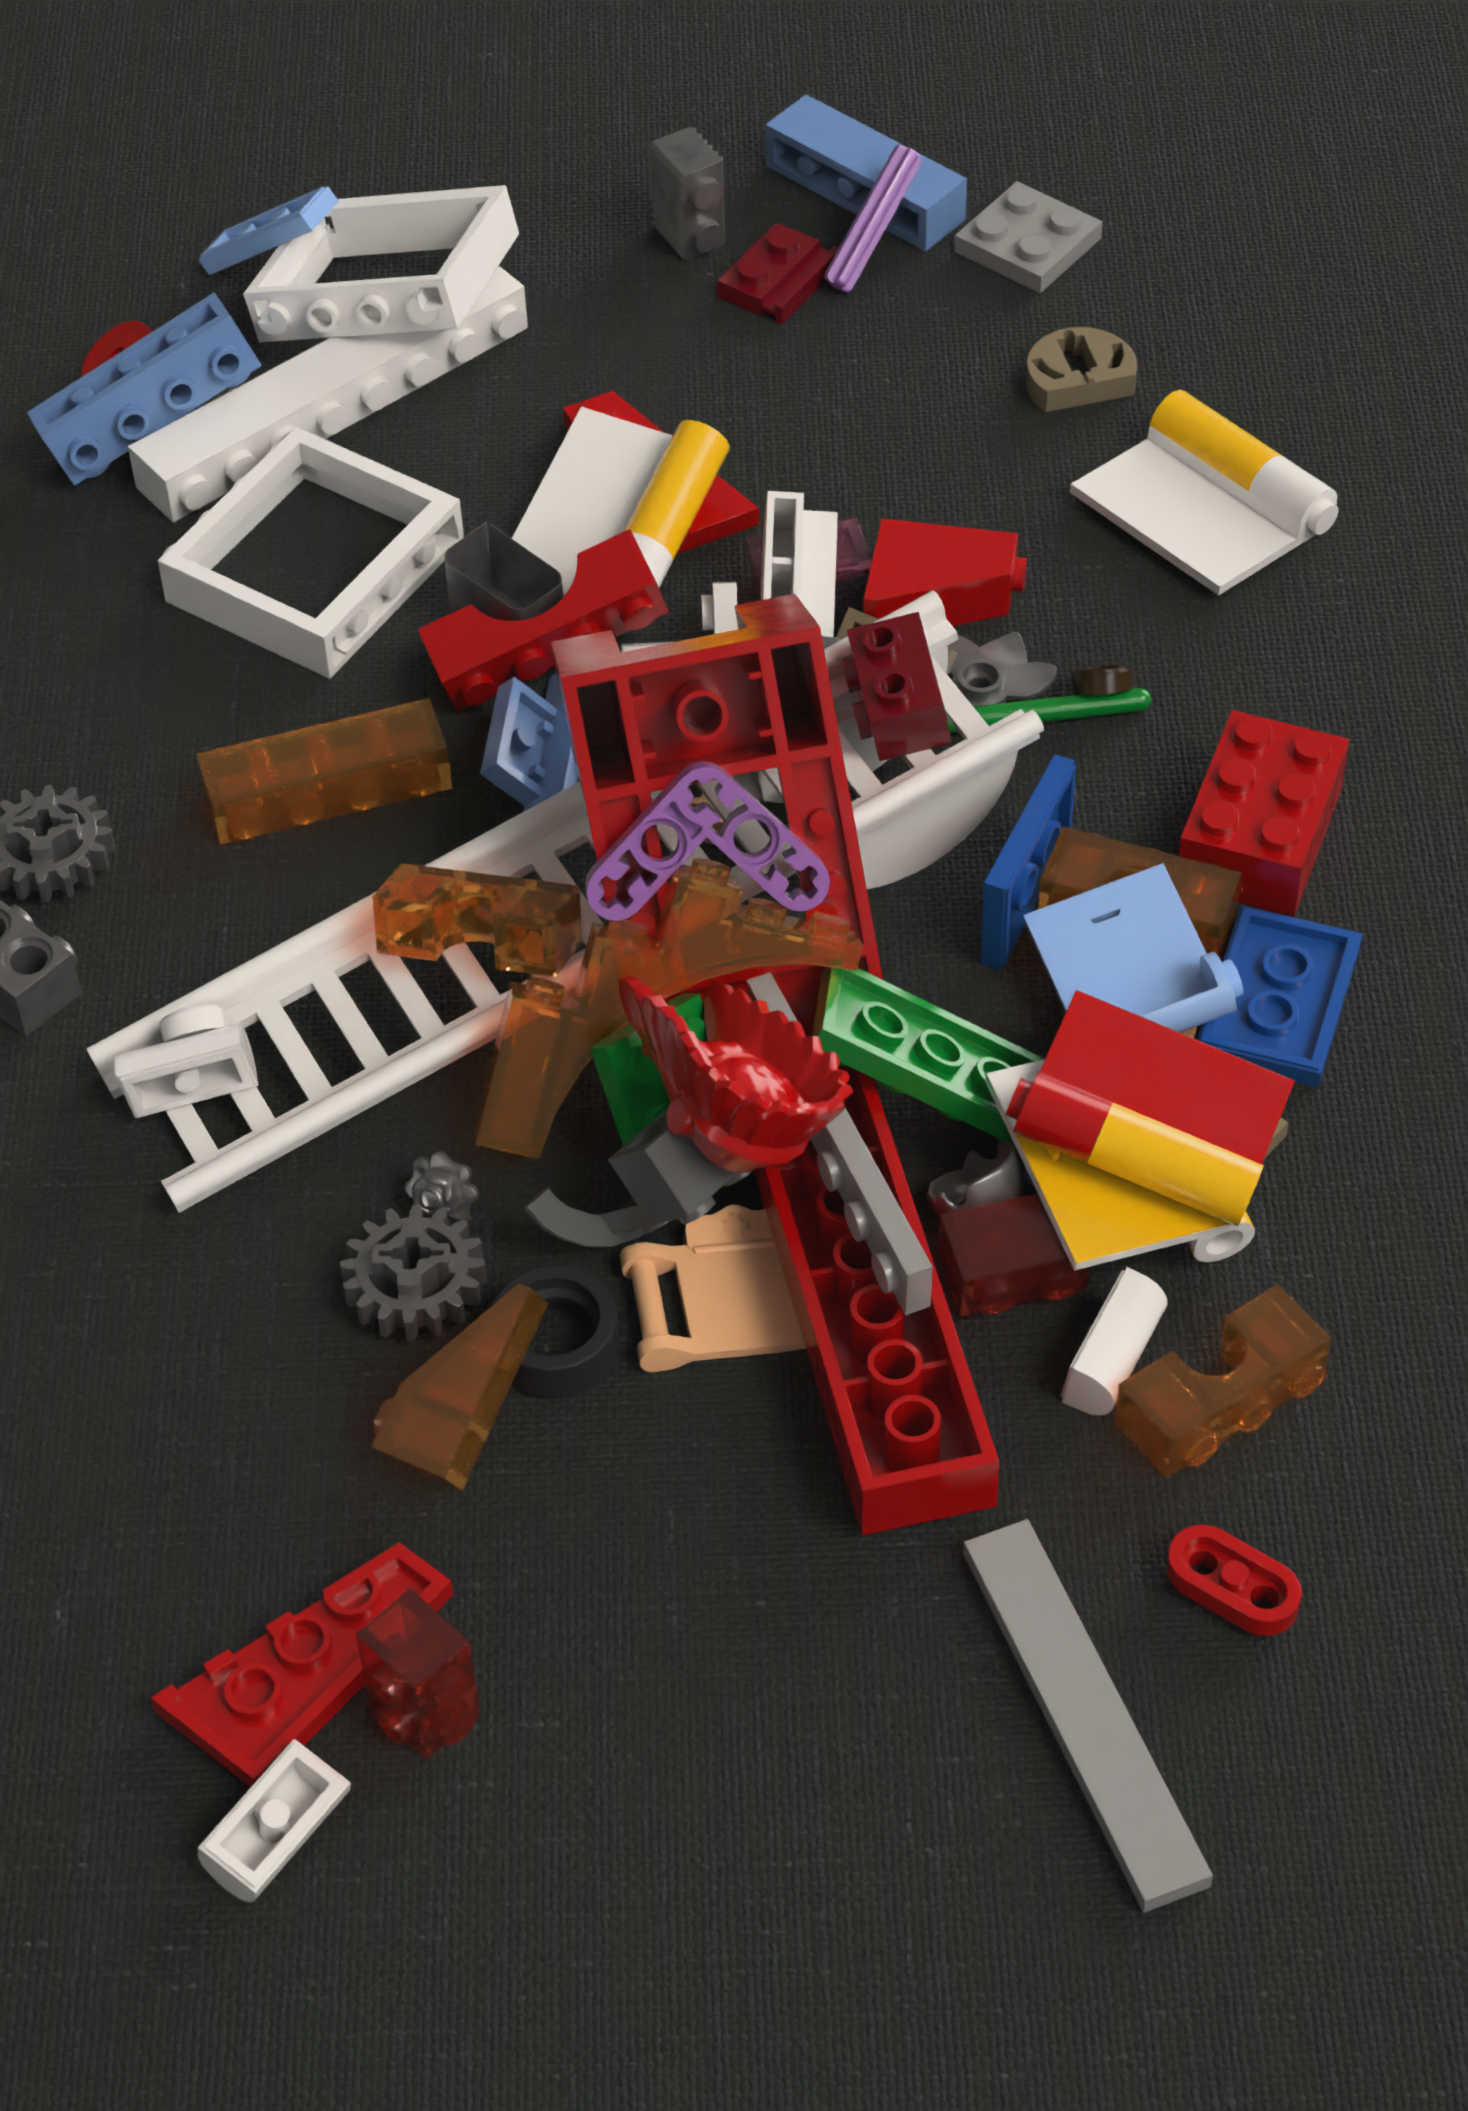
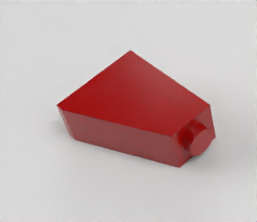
[864,519,1027,626]

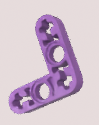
[585,761,830,921]

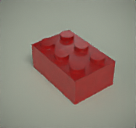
[1176,710,1349,917]

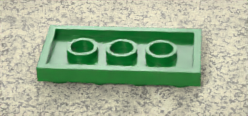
[812,956,1044,1145]

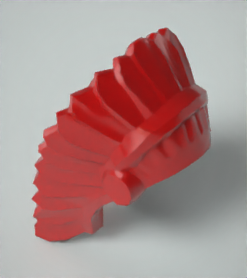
[618,975,853,1173]

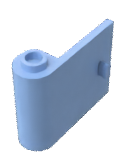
[1023,863,1244,1032]

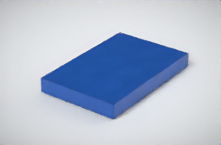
[980,754,1076,971]
[1197,905,1363,1088]

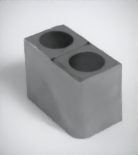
[444,522,564,621]

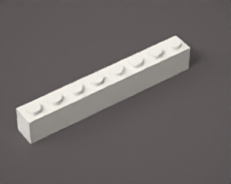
[128,266,528,523]

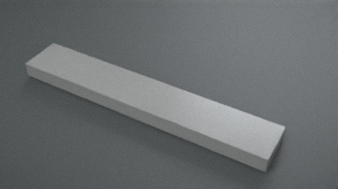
[963,1519,1213,1913]

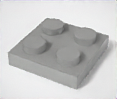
[954,181,1103,293]

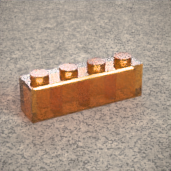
[197,698,452,845]

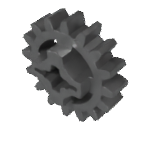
[0,785,115,902]
[340,1205,487,1341]

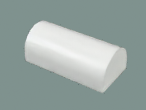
[114,1022,258,1118]
[1060,1267,1167,1415]
[198,1739,351,1903]

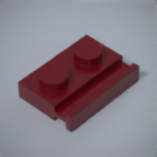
[717,222,838,325]

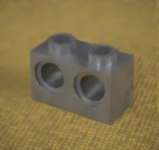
[0,900,82,1037]

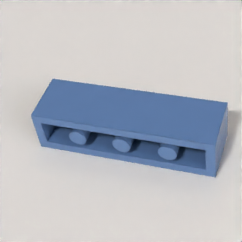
[766,94,967,252]

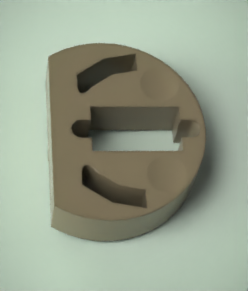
[1026,327,1137,412]

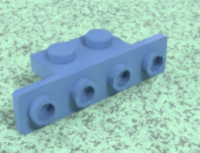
[480,672,578,812]

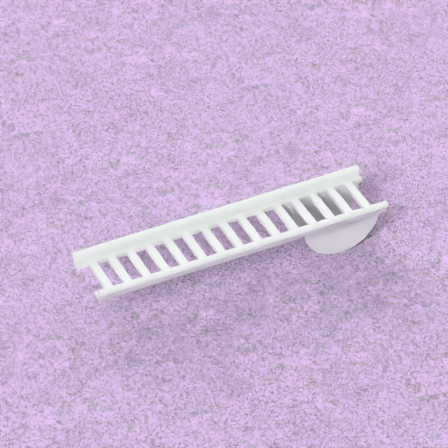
[86,590,1044,1213]

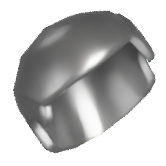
[927,1140,1027,1232]

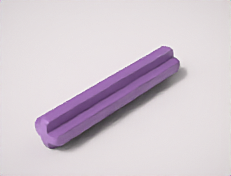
[824,145,922,293]

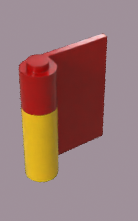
[1005,990,1295,1227]

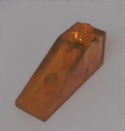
[371,1283,548,1491]

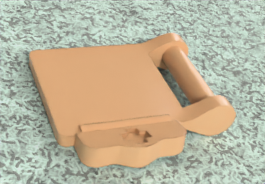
[619,1204,806,1373]

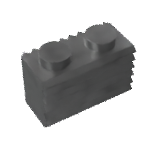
[648,127,726,260]

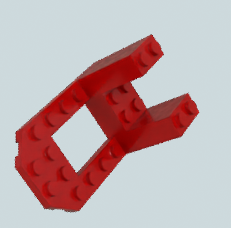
[551,594,883,1037]

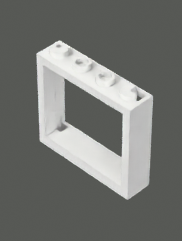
[243,185,519,342]
[158,427,464,679]

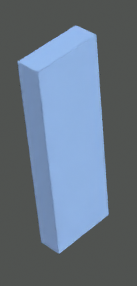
[198,186,339,275]

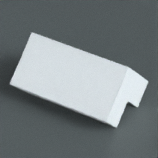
[761,491,838,637]

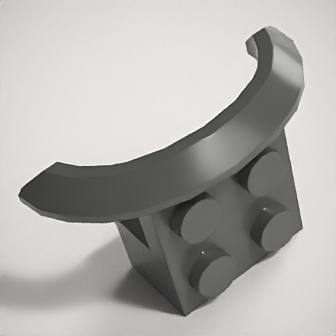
[524,1107,752,1247]

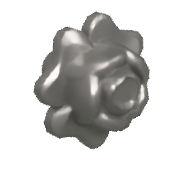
[404,1151,479,1226]

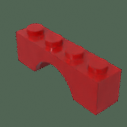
[418,529,669,712]

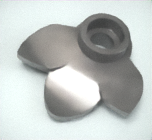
[947,632,1057,706]

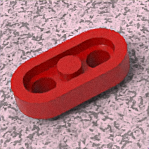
[1167,1525,1302,1636]

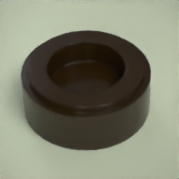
[1072,664,1133,695]

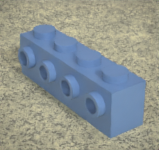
[27,293,262,486]

